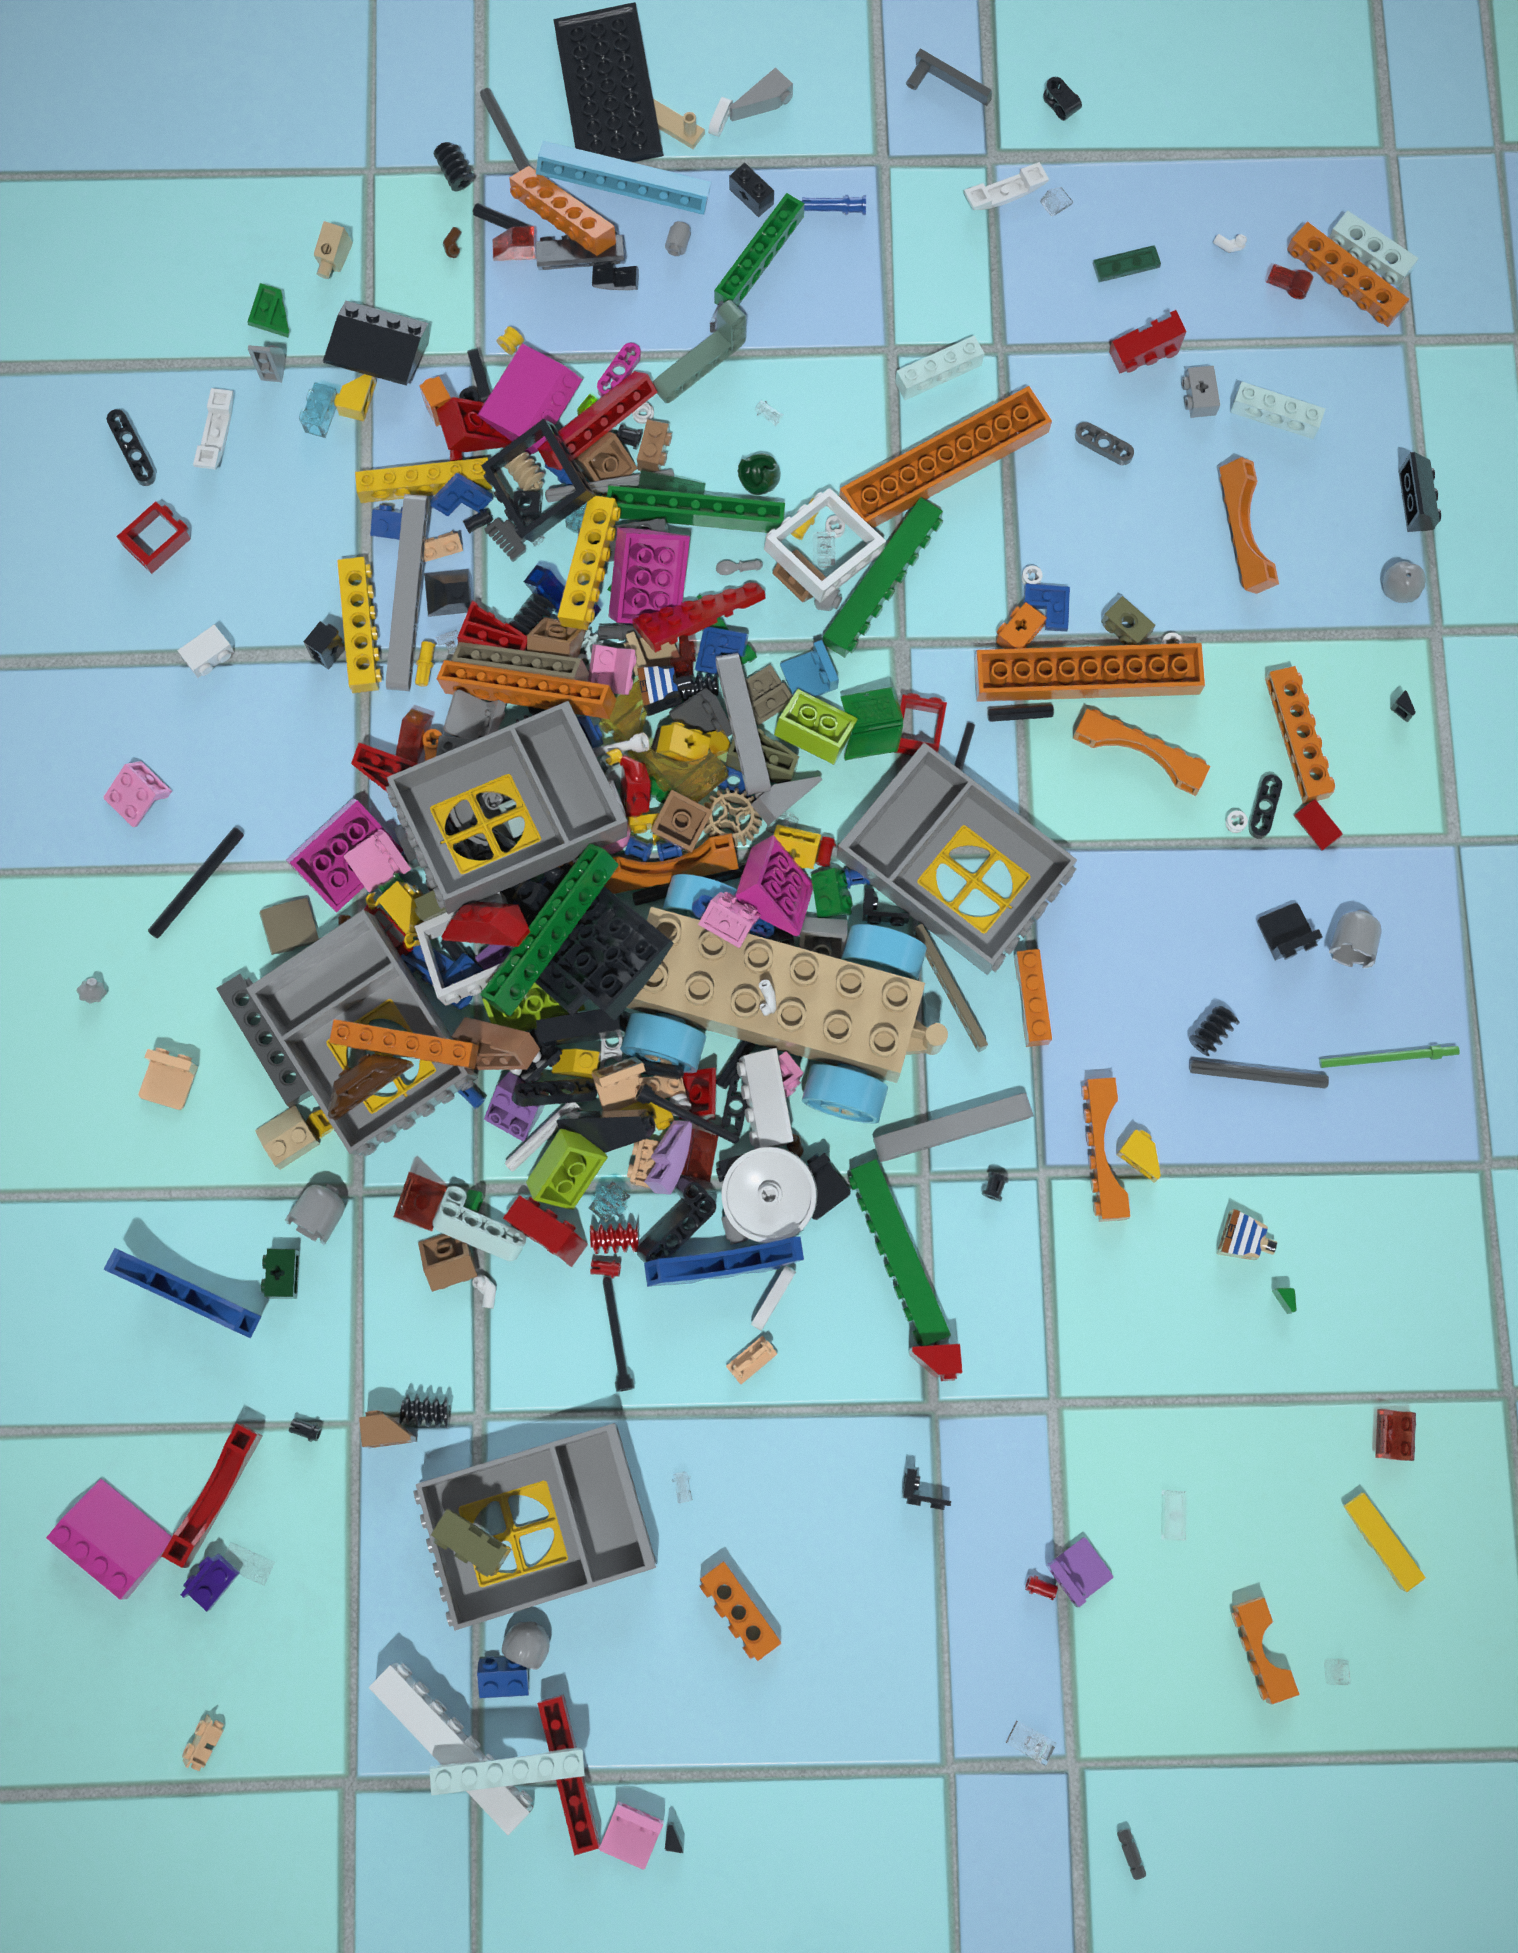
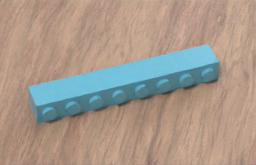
[536,141,711,215]

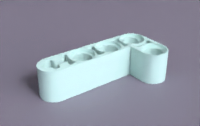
[433,1186,526,1261]

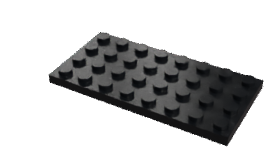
[553,2,664,162]

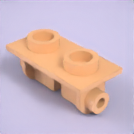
[423,531,463,563]
[635,1076,686,1098]
[726,1335,777,1384]
[182,1714,224,1771]

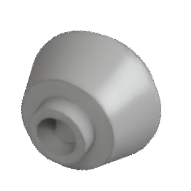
[814,589,842,611]

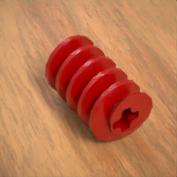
[590,1222,639,1254]

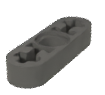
[1075,422,1134,465]

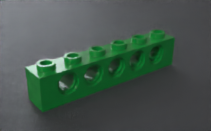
[714,193,805,307]

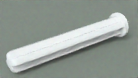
[505,1102,582,1171]

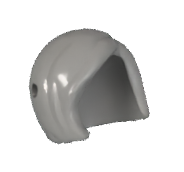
[1383,561,1426,603]
[501,1621,550,1670]

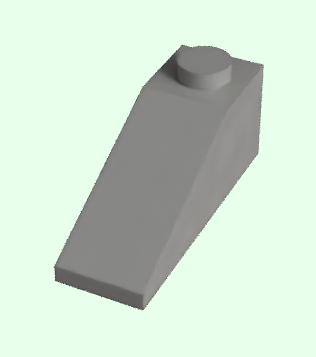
[730,67,793,121]
[248,345,286,383]
[751,776,822,826]

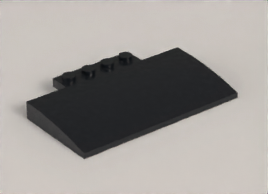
[520,861,674,1021]

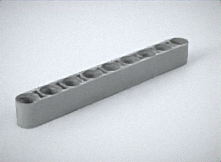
[386,494,429,691]

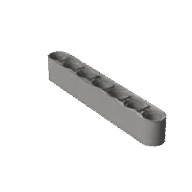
[715,653,771,795]
[873,1093,1034,1162]

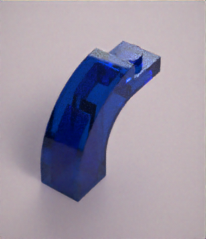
[523,565,601,625]

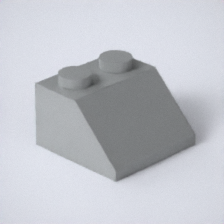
[799,917,848,959]

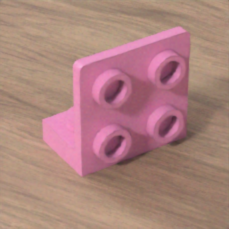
[587,644,636,695]
[103,761,172,827]
[343,830,411,893]
[698,892,761,948]
[599,1801,664,1870]

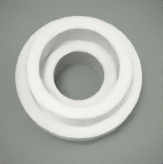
[632,402,654,424]

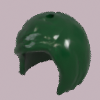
[737,453,781,495]

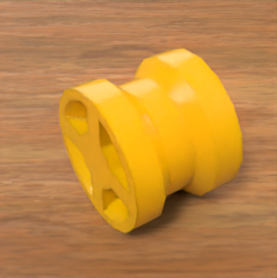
[496,326,524,355]

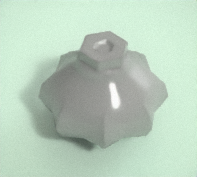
[76,978,107,1004]

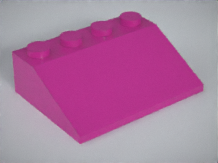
[477,343,583,455]
[608,528,690,623]
[286,798,404,913]
[735,835,813,936]
[46,1479,172,1600]

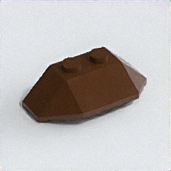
[328,1054,414,1120]

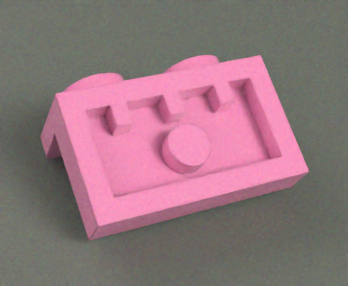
[778,1051,804,1098]

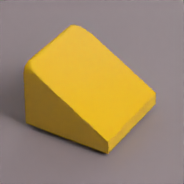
[703,731,731,759]
[306,1109,334,1139]

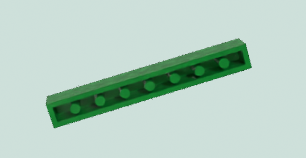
[607,485,785,533]
[823,497,943,658]
[847,1159,951,1346]

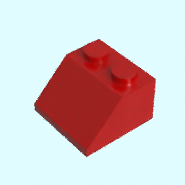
[909,1344,963,1381]

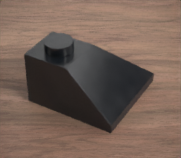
[424,569,472,617]

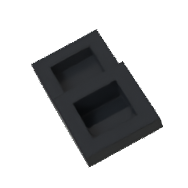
[592,264,639,290]

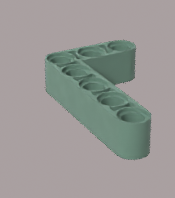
[653,300,746,403]

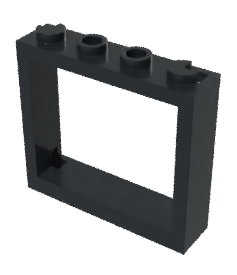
[481,418,595,542]

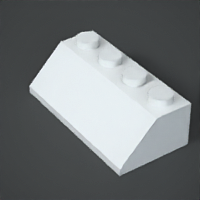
[737,1048,793,1149]

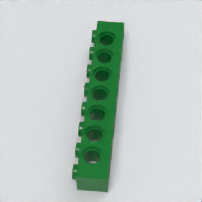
[480,843,619,1016]

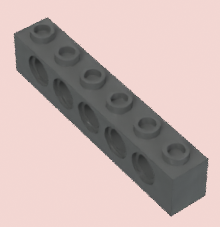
[216,974,312,1108]

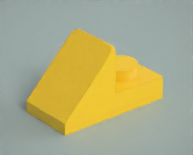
[627,813,661,846]

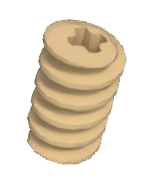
[504,452,545,492]

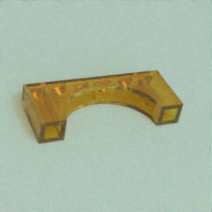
[599,680,729,803]

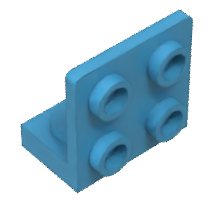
[780,640,839,697]

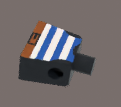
[637,665,693,716]

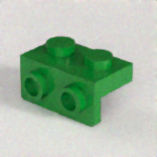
[811,868,853,918]

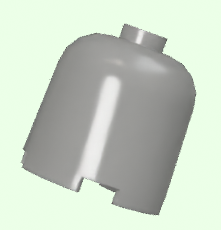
[1329,910,1382,968]
[285,1184,345,1245]

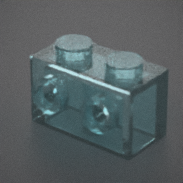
[299,382,337,438]

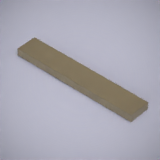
[913,924,988,1052]

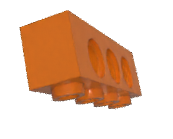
[699,1561,782,1661]

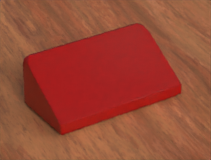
[1294,799,1343,851]

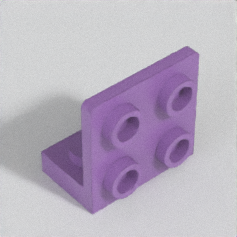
[1046,1537,1113,1607]

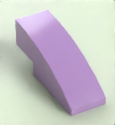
[644,1120,692,1195]

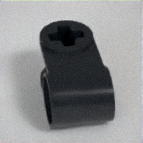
[1043,77,1082,121]

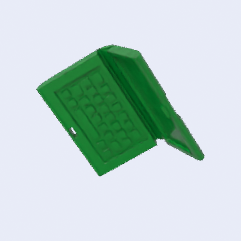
[840,687,903,761]

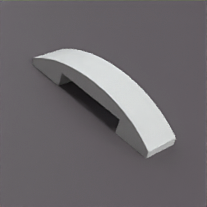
[964,162,1049,210]
[193,388,233,470]

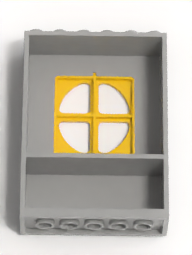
[386,701,627,914]
[836,743,1077,975]
[246,910,478,1157]
[413,1423,658,1631]

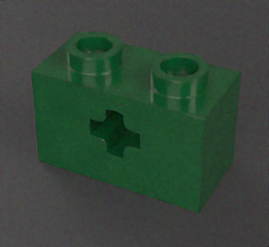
[261,1249,300,1299]

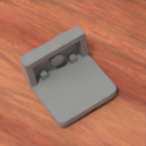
[443,690,506,740]

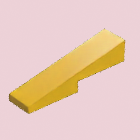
[1343,1492,1426,1592]

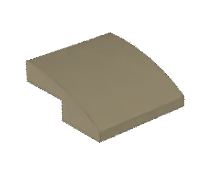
[745,664,793,725]
[259,898,319,955]

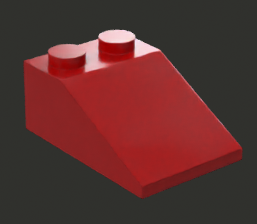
[436,397,512,452]

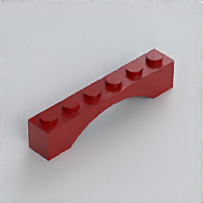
[161,1423,263,1568]

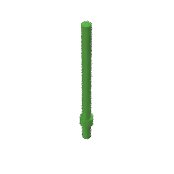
[1319,1045,1460,1068]

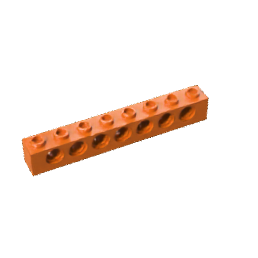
[436,660,616,719]

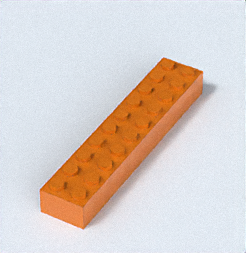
[839,386,1052,528]
[974,643,1205,702]

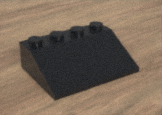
[323,300,429,386]

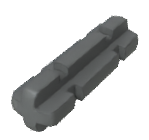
[1117,1828,1146,1880]

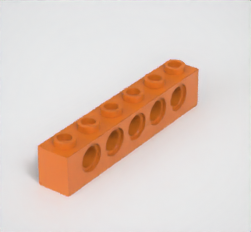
[509,166,616,256]
[1287,221,1410,327]
[1265,666,1335,804]
[329,1019,479,1069]

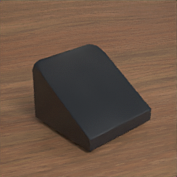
[1390,690,1416,722]
[664,1822,684,1853]

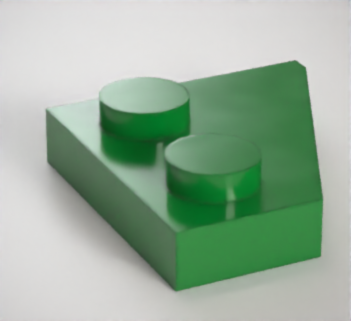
[247,283,289,338]

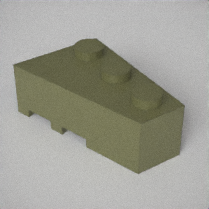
[726,729,799,784]
[431,1509,512,1577]

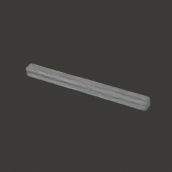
[545,469,674,503]

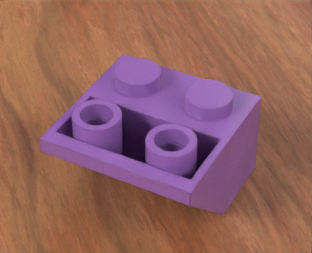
[484,1072,549,1142]

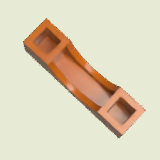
[1014,949,1052,1047]
[1231,1597,1300,1704]

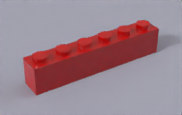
[537,371,658,470]
[537,1694,600,1856]

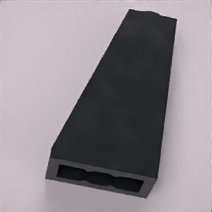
[534,1009,630,1046]
[556,1109,656,1153]

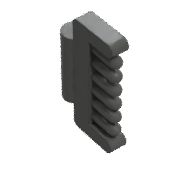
[484,518,526,562]

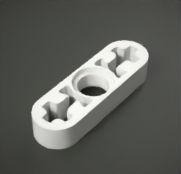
[751,1265,796,1331]

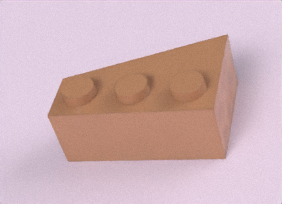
[451,1017,540,1070]

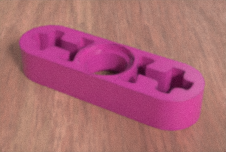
[597,343,641,397]

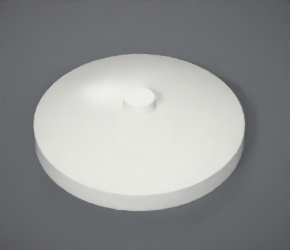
[722,1147,817,1243]

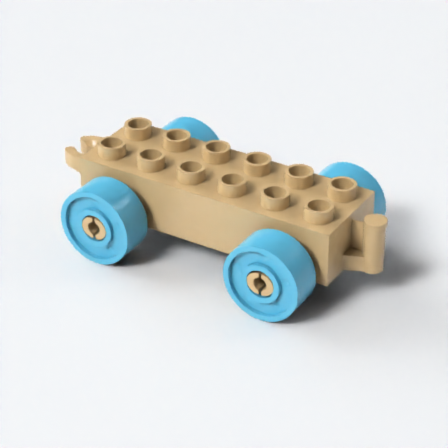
[620,874,948,1124]

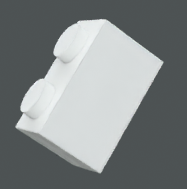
[177,625,234,678]

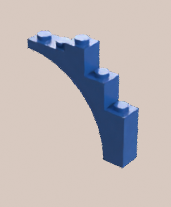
[644,1236,804,1287]
[103,1248,262,1339]

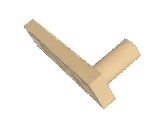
[653,99,705,149]

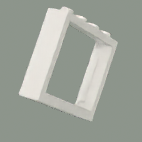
[764,488,886,603]
[415,892,514,1006]

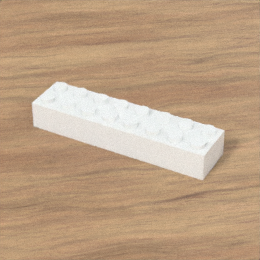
[368,1662,534,1835]

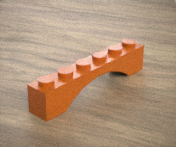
[1219,457,1279,594]
[1073,709,1211,796]
[604,833,739,894]
[1081,1077,1130,1222]

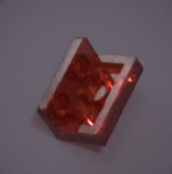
[670,635,696,677]
[1375,1409,1416,1461]

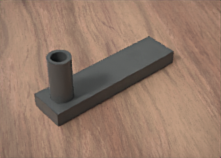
[906,48,992,106]

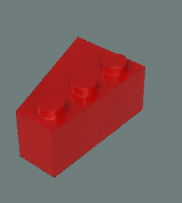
[1109,310,1187,374]
[457,600,527,651]
[351,743,418,792]
[503,1195,588,1267]

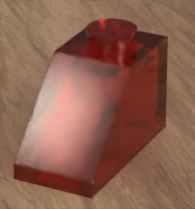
[492,226,536,261]
[395,709,433,763]

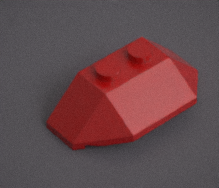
[441,902,530,947]

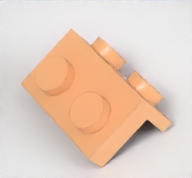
[627,1139,660,1189]

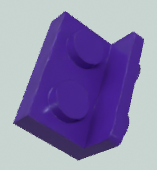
[180,1554,240,1612]

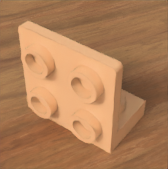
[592,1057,645,1111]

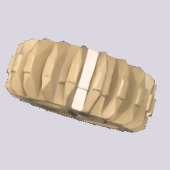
[703,788,762,849]

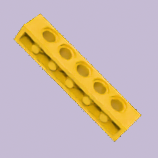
[355,458,492,503]
[557,496,621,630]
[337,557,382,693]

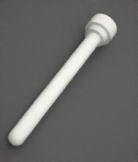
[592,733,650,757]

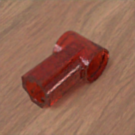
[1267,263,1313,300]

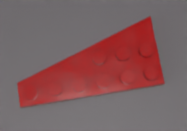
[632,583,766,653]

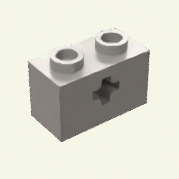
[1182,366,1220,418]

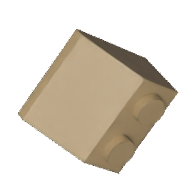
[255,1105,320,1170]

